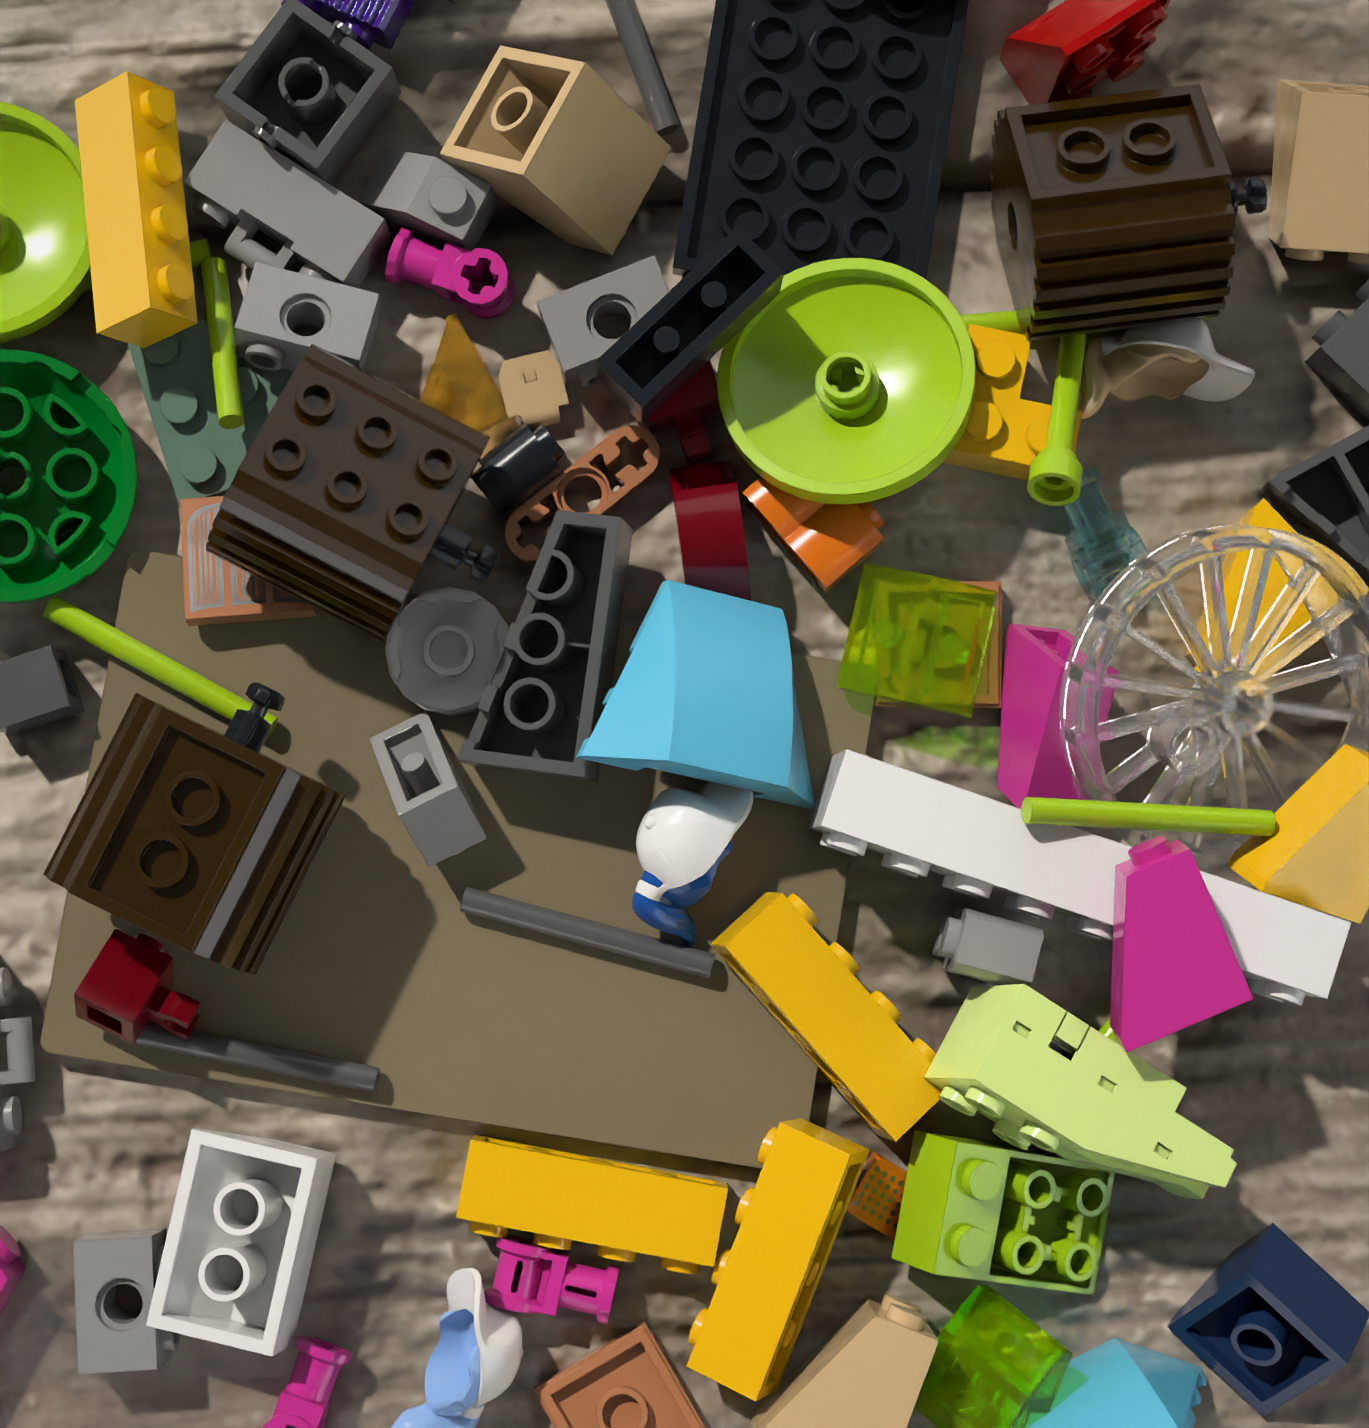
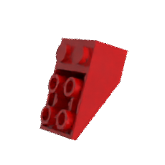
[999,0,1171,105]

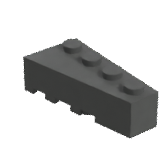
[457,510,633,783]

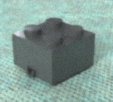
[215,0,401,185]

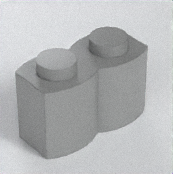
[932,908,1044,987]

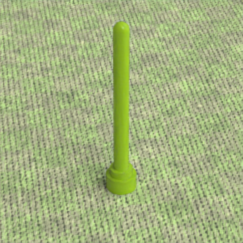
[1027,333,1087,506]

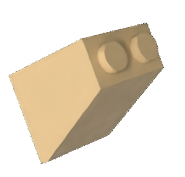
[440,45,671,255]
[1269,79,1369,265]
[751,1294,939,1428]

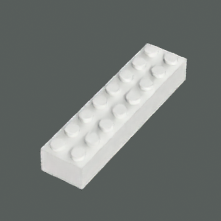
[808,749,1351,1006]

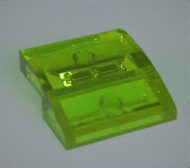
[836,563,999,718]
[915,1285,1073,1428]

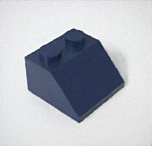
[1167,1223,1369,1417]

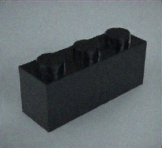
[596,227,784,424]

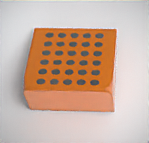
[846,1151,907,1240]

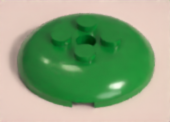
[0,349,138,604]

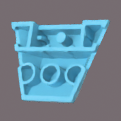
[576,580,815,809]
[990,1337,1207,1428]

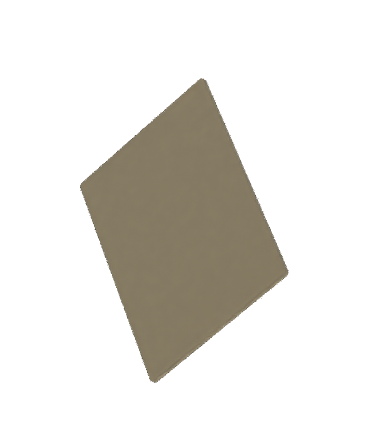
[40,550,878,1168]

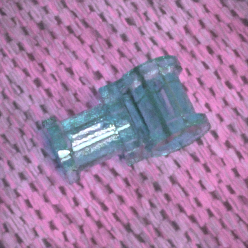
[1060,466,1154,603]

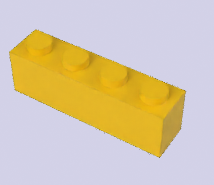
[75,71,198,348]
[710,892,943,1142]
[686,1118,870,1402]
[456,1135,728,1274]

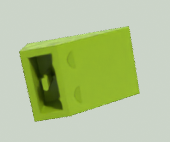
[891,1129,1115,1295]

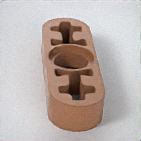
[505,425,660,565]

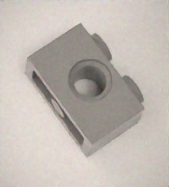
[536,255,669,386]
[234,261,380,371]
[73,1228,180,1375]

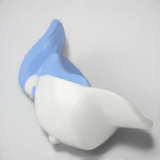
[391,1268,523,1428]

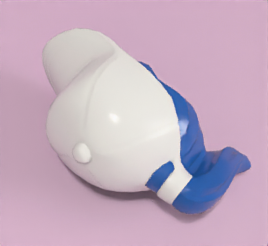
[632,782,753,947]

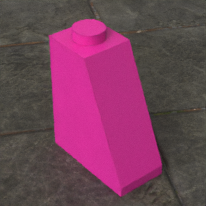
[997,623,1120,809]
[1110,836,1253,1053]

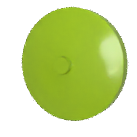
[0,101,91,343]
[717,258,976,504]

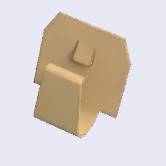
[498,350,569,430]

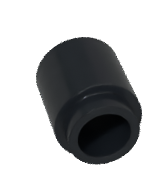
[471,423,566,515]

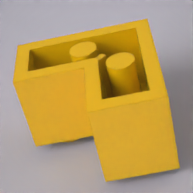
[942,324,1083,481]

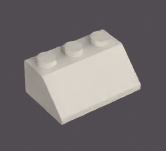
[146,1128,336,1356]

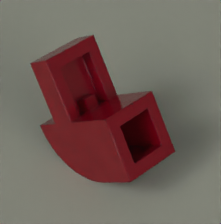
[669,460,752,601]

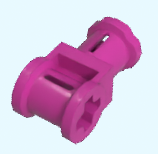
[385,228,515,319]
[484,1235,620,1324]
[263,1335,353,1428]

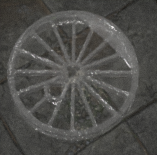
[1059,524,1369,873]

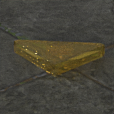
[421,313,509,433]

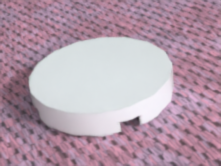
[385,587,509,716]

